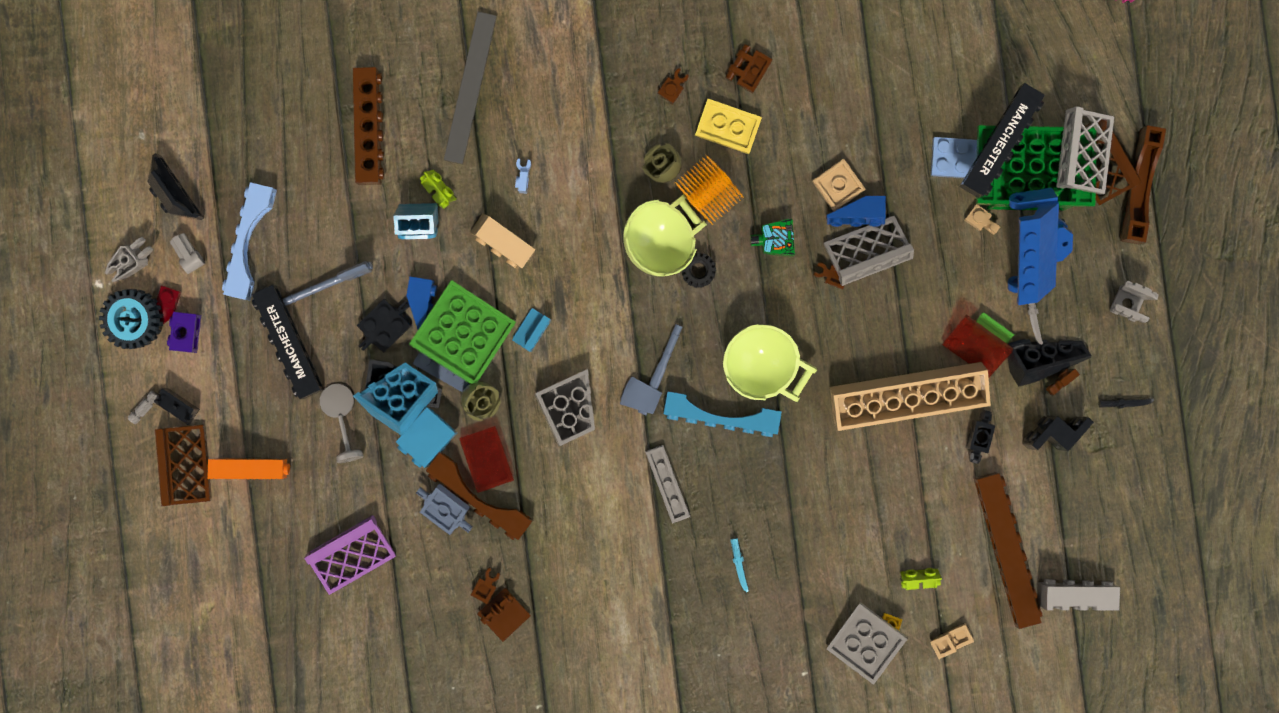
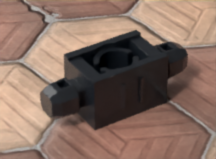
[966,410,995,464]

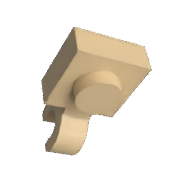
[965,204,1000,235]

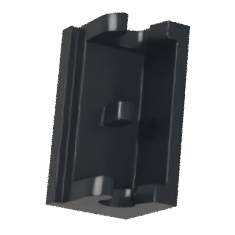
[154,388,200,425]

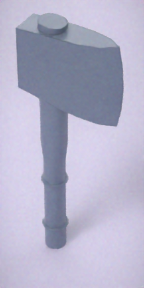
[283,261,373,305]
[620,324,683,415]

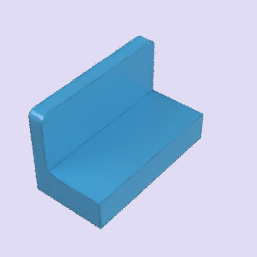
[512,308,551,352]

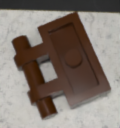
[725,44,773,94]

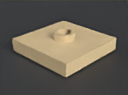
[812,159,866,212]

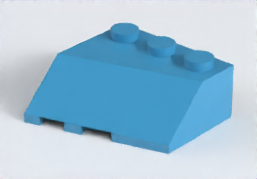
[353,363,438,436]

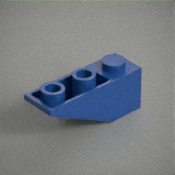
[827,196,886,227]
[406,277,437,330]

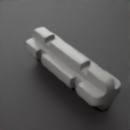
[128,391,159,424]

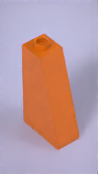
[207,458,290,479]

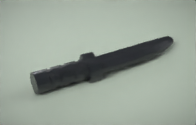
[1098,398,1154,409]

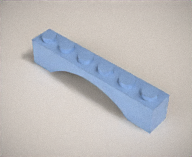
[222,183,277,301]

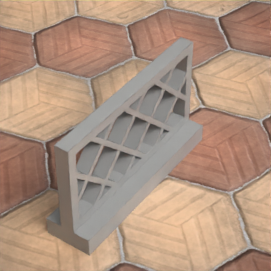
[1057,107,1114,194]
[824,216,914,286]

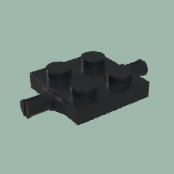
[356,299,411,353]

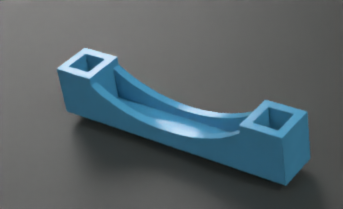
[663,391,782,437]

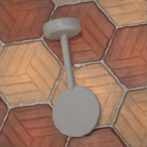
[320,384,363,463]

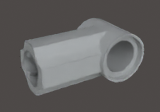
[169,233,205,274]

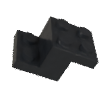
[1023,415,1094,451]

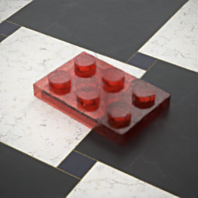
[942,315,1013,378]
[459,426,514,493]

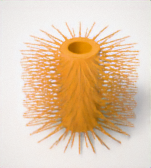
[675,156,744,225]

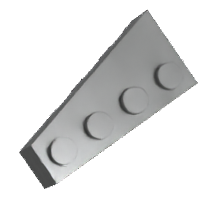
[1037,579,1120,610]

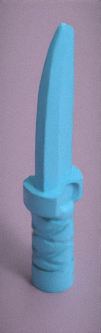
[730,538,749,592]

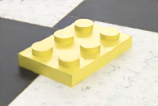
[695,99,762,154]

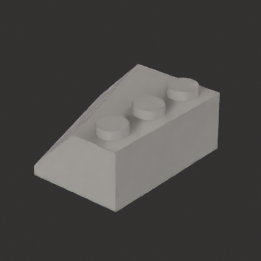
[535,369,595,447]

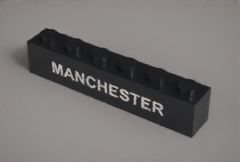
[959,83,1045,199]
[252,284,324,399]

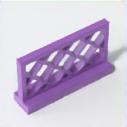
[304,515,396,595]

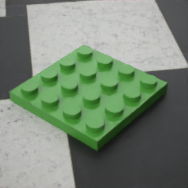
[409,280,516,384]

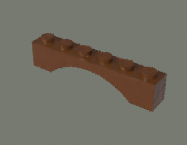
[1120,125,1166,245]
[426,452,533,540]

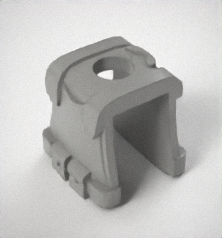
[1110,281,1159,323]

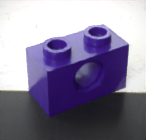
[167,312,202,353]

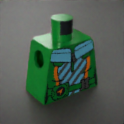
[750,219,795,257]

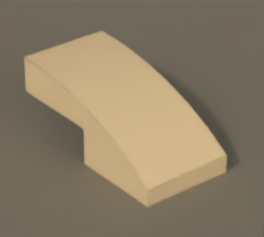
[930,623,974,659]

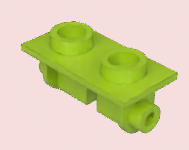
[420,170,457,209]
[900,568,942,590]

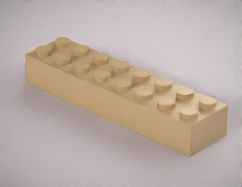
[830,362,991,431]

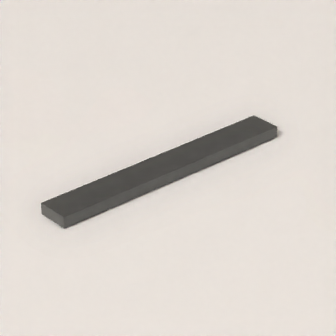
[444,12,497,165]

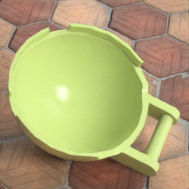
[623,194,707,276]
[723,324,817,402]

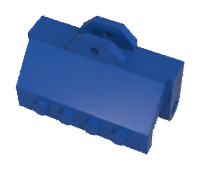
[1007,188,1073,305]

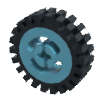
[99,289,163,349]

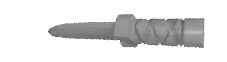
[1028,303,1043,345]

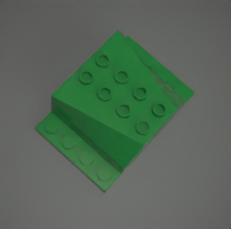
[976,125,1097,211]

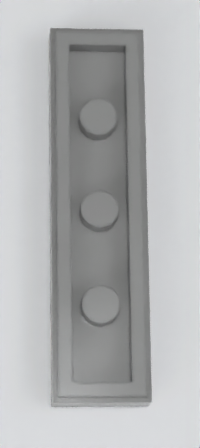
[645,445,690,524]

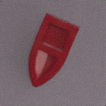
[156,286,182,324]

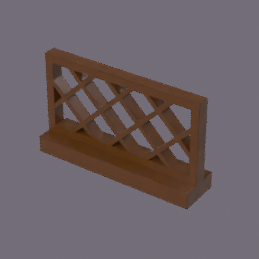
[1085,119,1142,206]
[155,425,211,506]

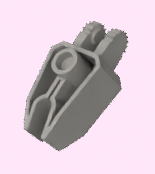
[105,237,153,282]

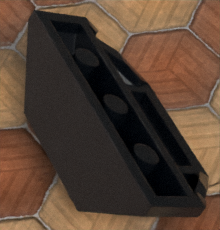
[147,153,204,220]

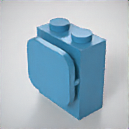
[394,203,439,239]
[396,407,458,468]

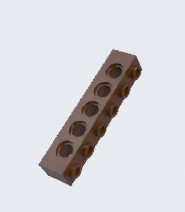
[353,67,384,185]

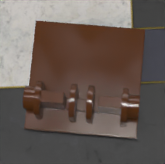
[477,588,531,642]

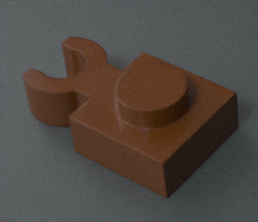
[657,68,689,105]
[813,263,845,290]
[1046,368,1080,395]
[471,567,501,604]

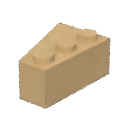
[470,214,535,268]

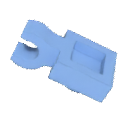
[515,159,531,194]

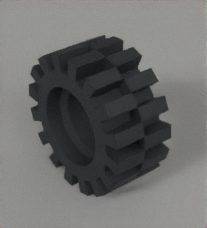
[681,253,716,288]

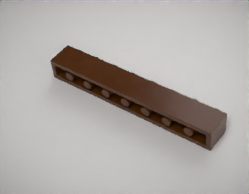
[973,472,1043,629]

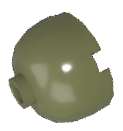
[642,143,682,183]
[461,381,501,421]

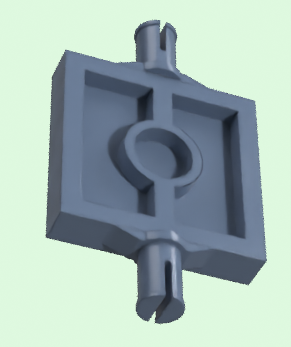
[416,484,473,535]

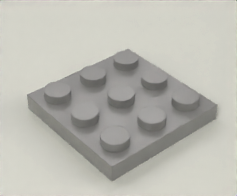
[827,602,908,685]

